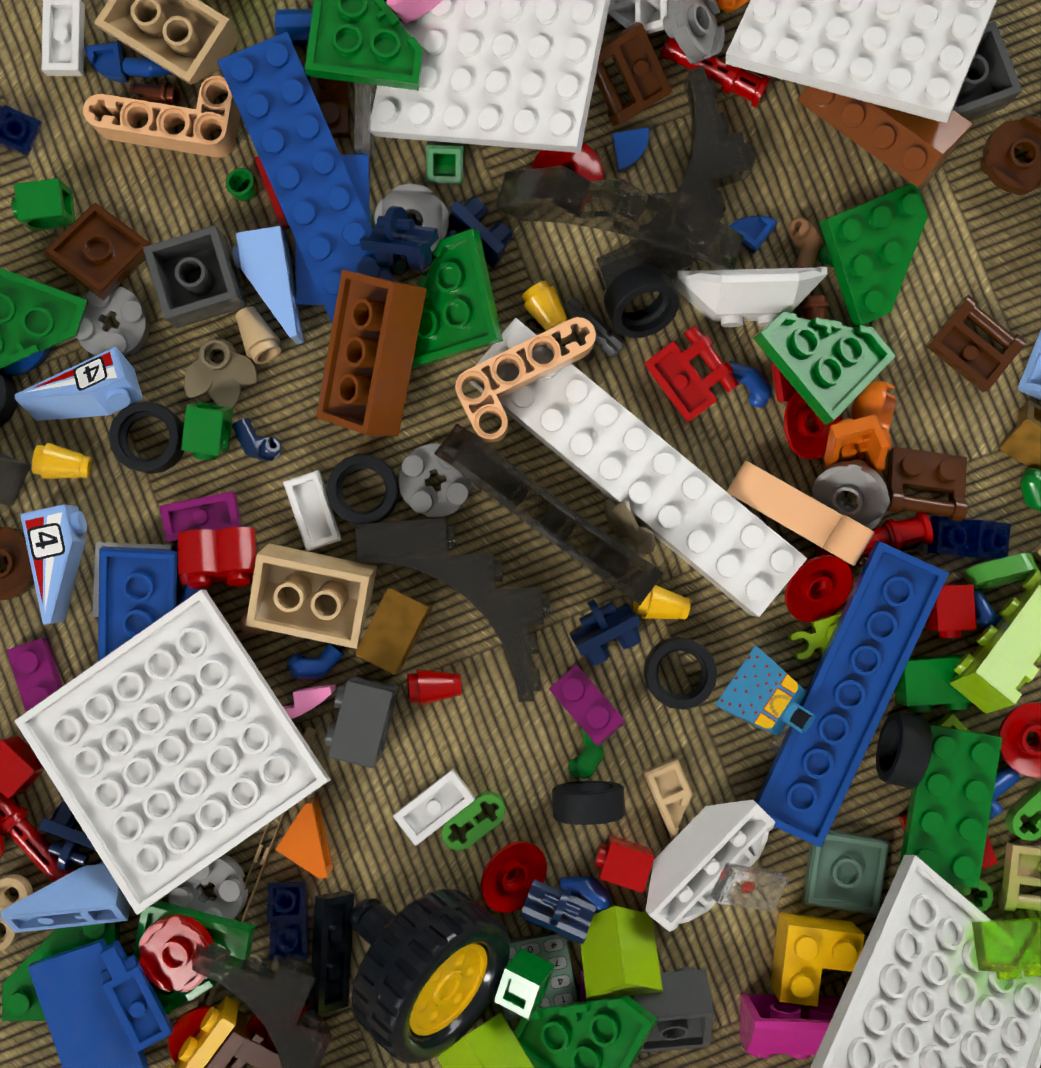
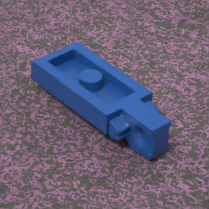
[100,940,174,1053]

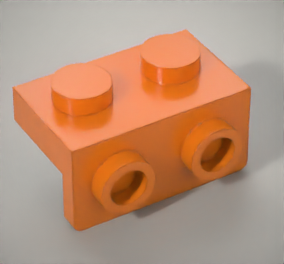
[823,414,891,476]

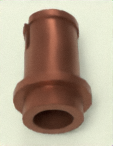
[129,81,180,106]
[800,295,831,320]

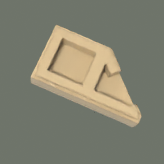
[643,757,693,838]

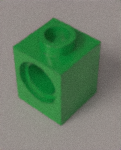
[11,178,75,231]
[181,402,233,460]
[494,948,555,1019]

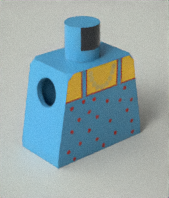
[715,646,815,736]

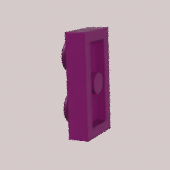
[160,491,242,543]
[6,638,63,712]
[549,665,627,747]

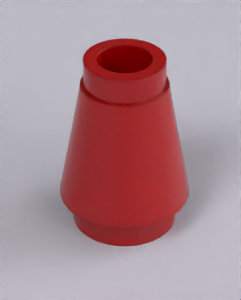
[407,669,462,706]

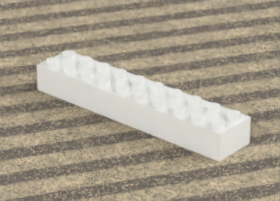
[469,318,807,617]

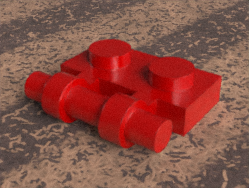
[644,325,740,423]

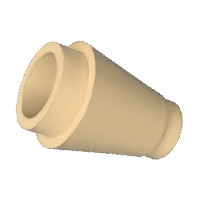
[235,306,281,364]

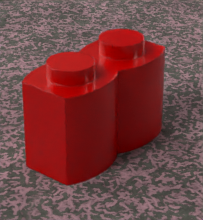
[178,527,257,589]

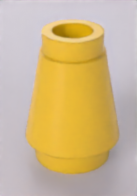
[522,280,568,331]
[32,442,92,479]
[633,582,691,620]

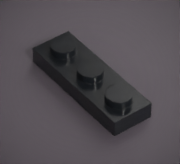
[309,890,354,1015]

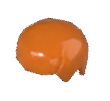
[851,381,896,431]

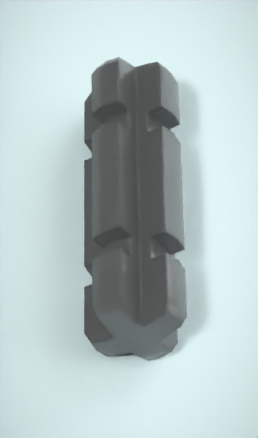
[563,297,625,357]

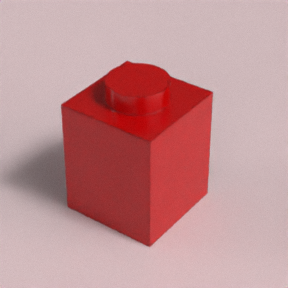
[925,584,976,638]
[0,735,45,799]
[593,835,655,893]

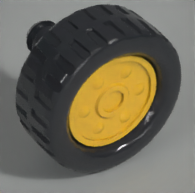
[350,889,510,1064]

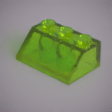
[972,917,1041,979]

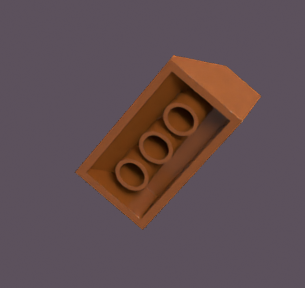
[797,86,973,189]
[316,270,427,436]

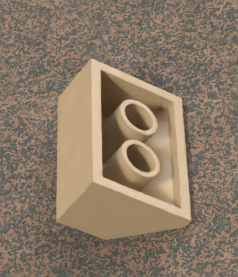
[94,0,240,85]
[246,543,377,649]

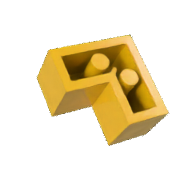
[770,912,865,1007]

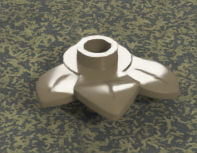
[184,337,257,408]
[604,499,655,563]

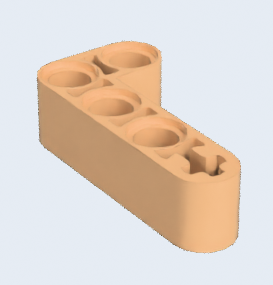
[83,76,240,157]
[455,317,596,443]
[726,460,874,566]

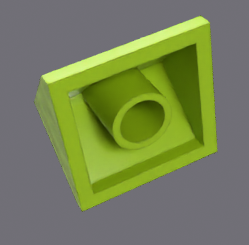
[580,906,663,1000]
[437,1013,534,1068]

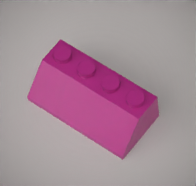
[740,993,842,1059]

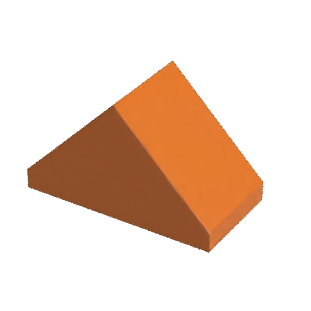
[275,796,333,879]

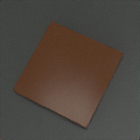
[43,203,152,301]

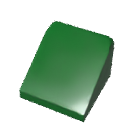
[426,141,464,184]

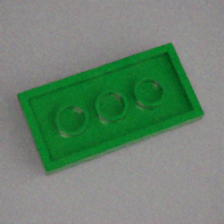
[899,724,1002,888]

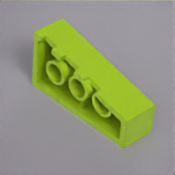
[949,569,1041,714]

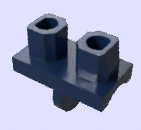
[447,196,513,268]
[360,206,439,271]
[569,599,641,666]
[38,802,97,871]
[519,879,597,944]

